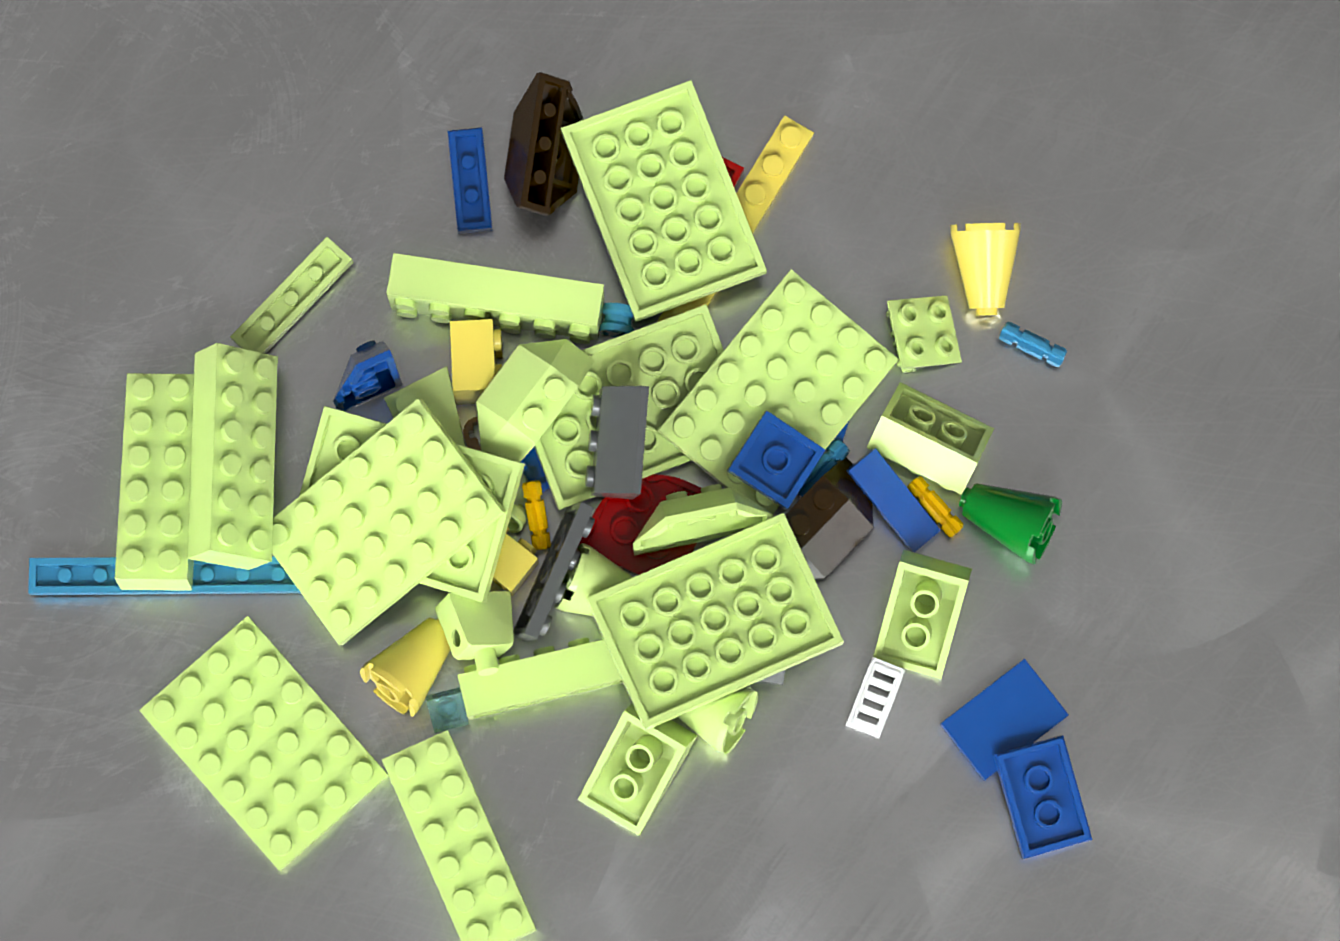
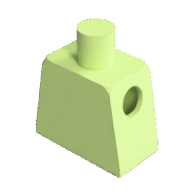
[435,591,514,676]

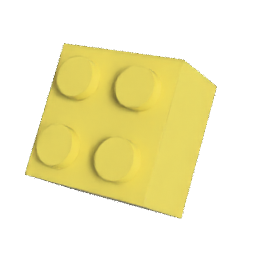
[450,319,503,405]

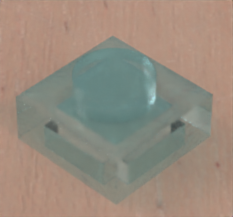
[426,687,469,733]

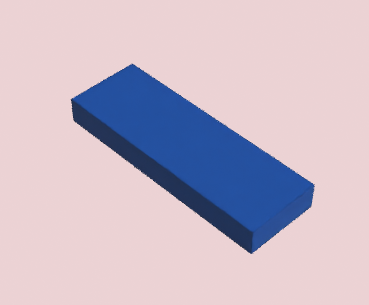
[448,127,493,234]
[846,448,941,553]

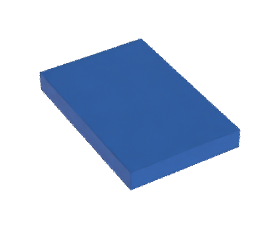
[940,659,1069,781]
[993,735,1092,859]

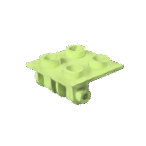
[886,296,962,373]

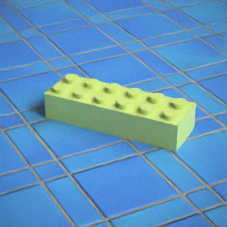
[386,253,605,344]
[187,343,278,570]
[115,373,194,591]
[382,730,537,941]

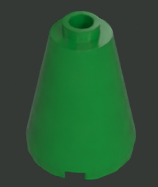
[959,483,1062,565]

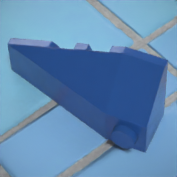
[333,340,403,411]

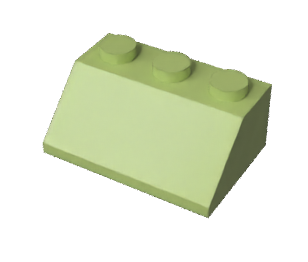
[866,382,994,495]

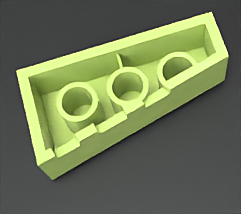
[384,366,466,447]

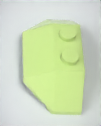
[476,339,595,462]
[633,484,773,556]

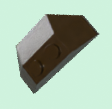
[504,72,584,216]
[785,457,874,580]

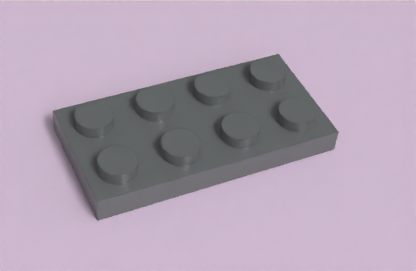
[513,502,595,641]

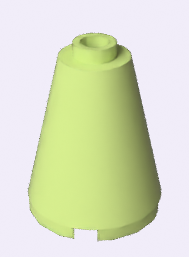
[554,543,633,616]
[678,686,758,754]

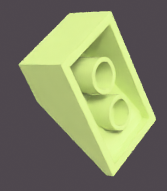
[873,550,972,679]
[578,703,697,835]

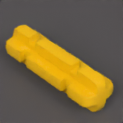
[907,476,964,538]
[522,480,551,550]

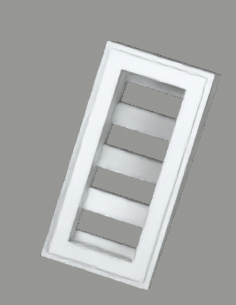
[846,657,905,739]

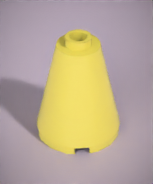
[950,223,1021,315]
[360,618,450,717]

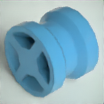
[599,303,634,338]

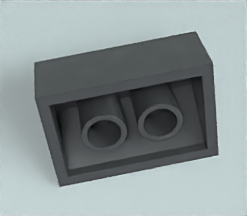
[585,386,649,499]

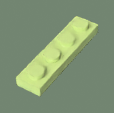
[230,237,353,354]

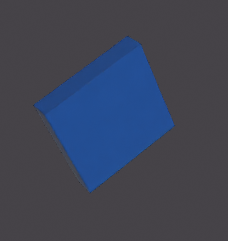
[727,411,825,510]

